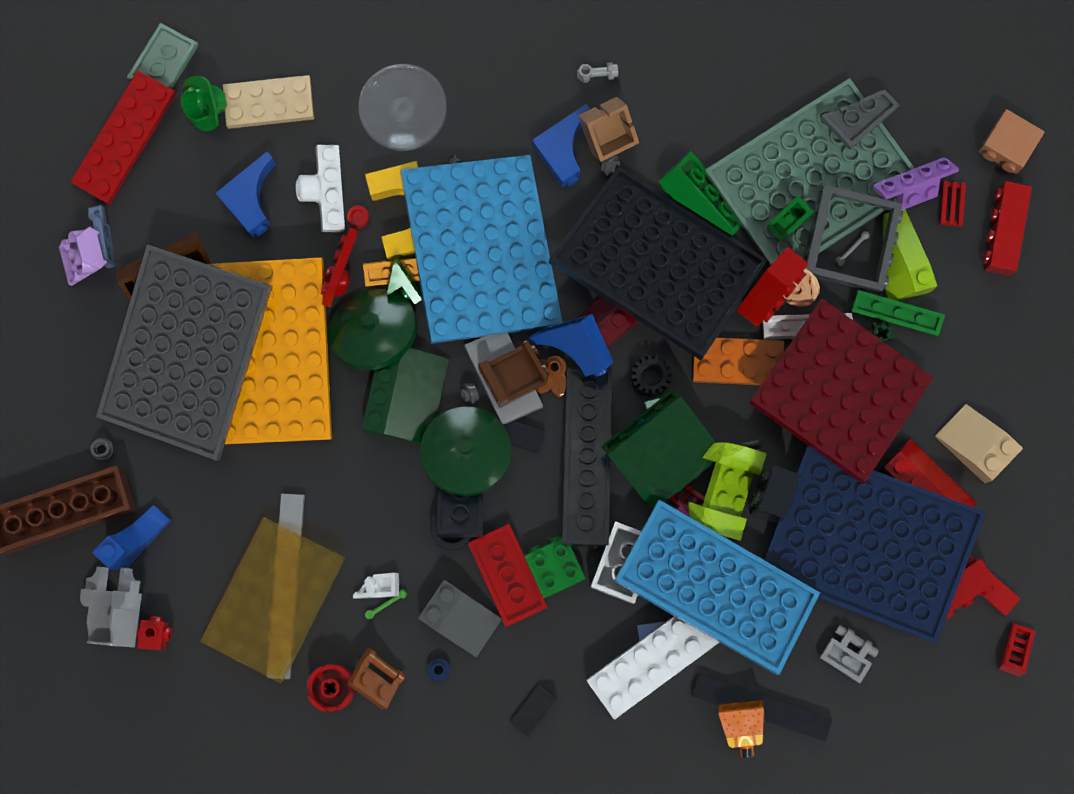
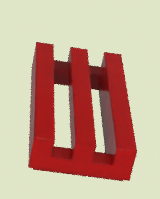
[939,180,966,227]

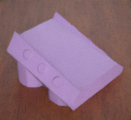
[59,227,107,286]

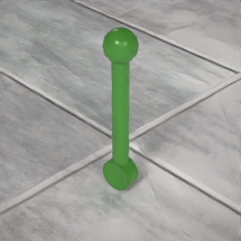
[365,589,407,619]

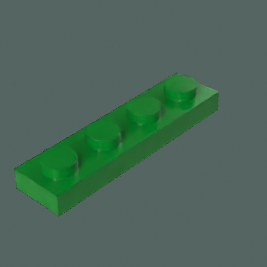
[851,290,945,336]

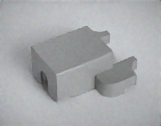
[80,567,142,647]

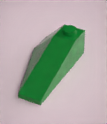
[659,151,741,235]

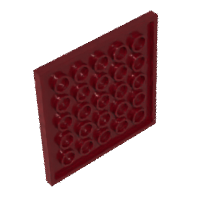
[749,299,934,484]

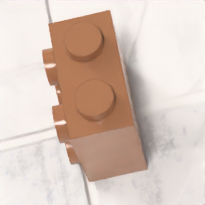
[978,109,1045,174]

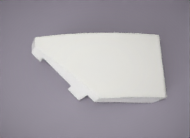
[353,573,399,599]

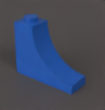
[532,104,590,188]
[216,152,276,238]
[529,314,614,377]
[92,505,172,570]

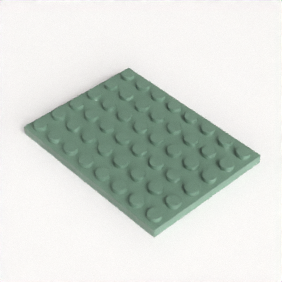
[705,78,915,266]

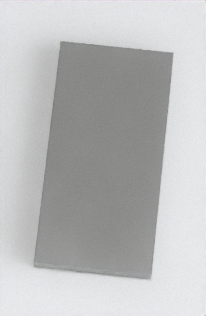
[464,333,543,425]

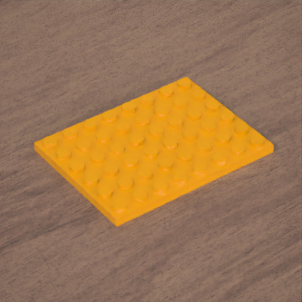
[209,258,332,444]

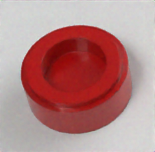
[347,205,370,229]

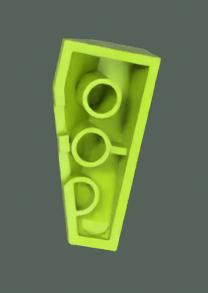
[883,209,937,301]

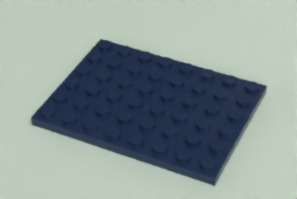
[765,446,986,643]

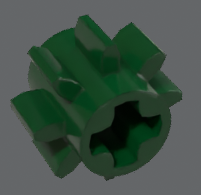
[868,321,895,345]

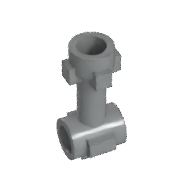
[577,62,618,83]

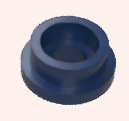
[427,658,451,682]

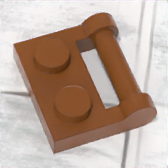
[347,648,405,710]

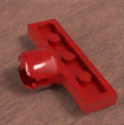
[320,228,358,307]

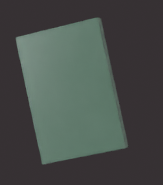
[127,23,199,89]

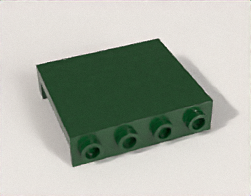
[601,389,716,510]

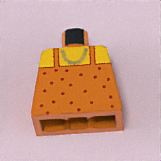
[718,700,764,758]

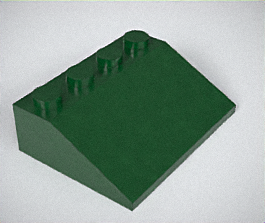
[362,348,449,444]

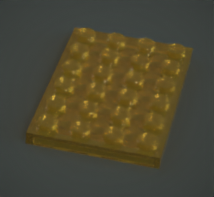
[200,517,345,683]

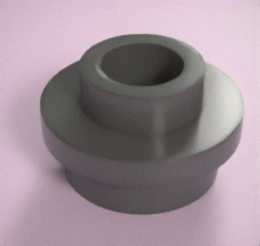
[601,155,620,177]
[460,383,479,405]
[90,438,114,461]

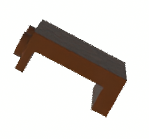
[478,340,550,408]

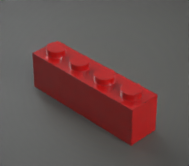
[983,181,1032,276]

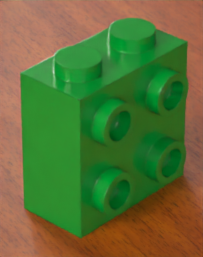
[525,535,586,598]

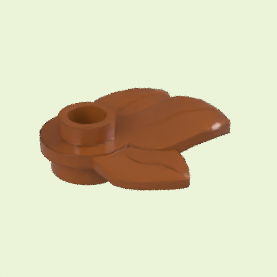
[536,356,567,398]

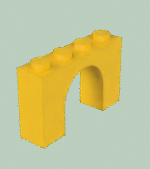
[365,161,418,260]

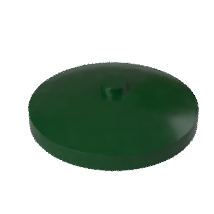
[328,289,417,370]
[420,407,511,496]

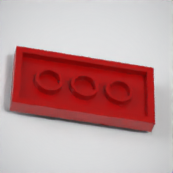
[468,524,548,627]

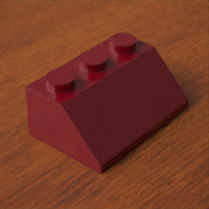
[577,297,640,349]

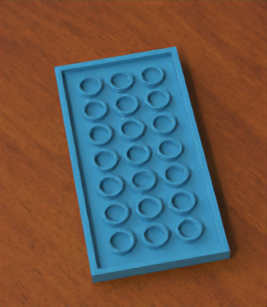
[614,500,820,675]

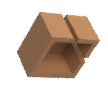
[578,97,639,162]

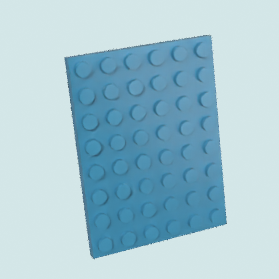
[400,155,562,344]

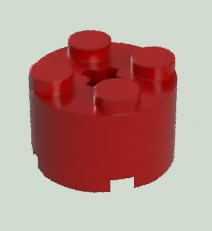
[307,664,356,712]

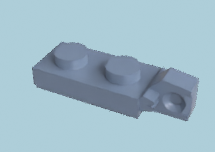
[88,205,116,268]

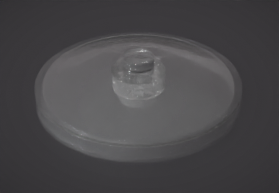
[359,64,447,151]

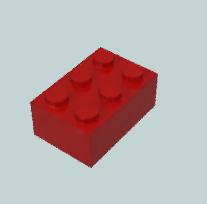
[737,247,809,327]

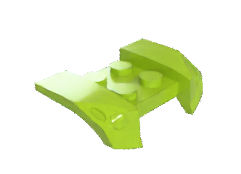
[689,443,767,541]

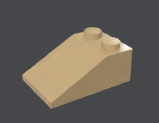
[935,404,1023,483]

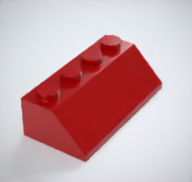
[878,439,976,507]

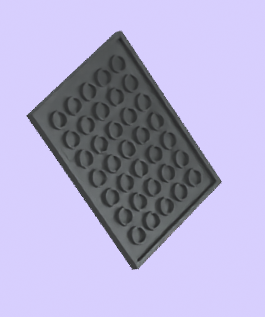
[96,245,273,460]

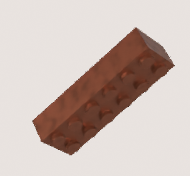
[0,465,137,556]

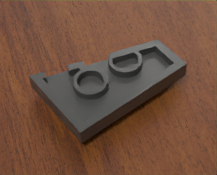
[820,90,900,150]

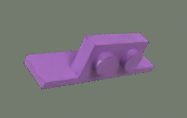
[873,157,959,211]

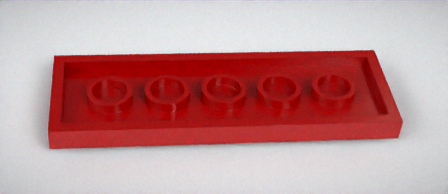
[70,70,177,205]

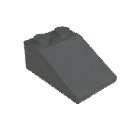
[418,580,502,658]

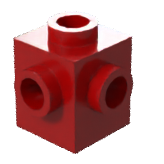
[136,616,172,650]

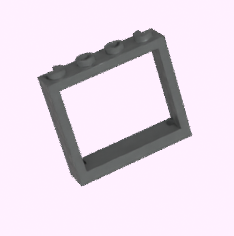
[803,185,903,293]

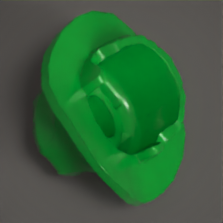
[180,75,227,131]

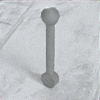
[835,231,870,266]

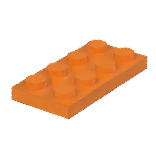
[693,338,784,385]

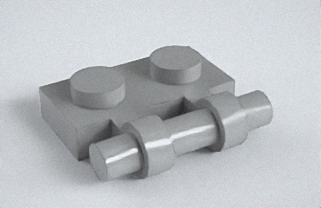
[819,624,879,683]

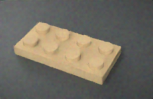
[223,75,314,129]

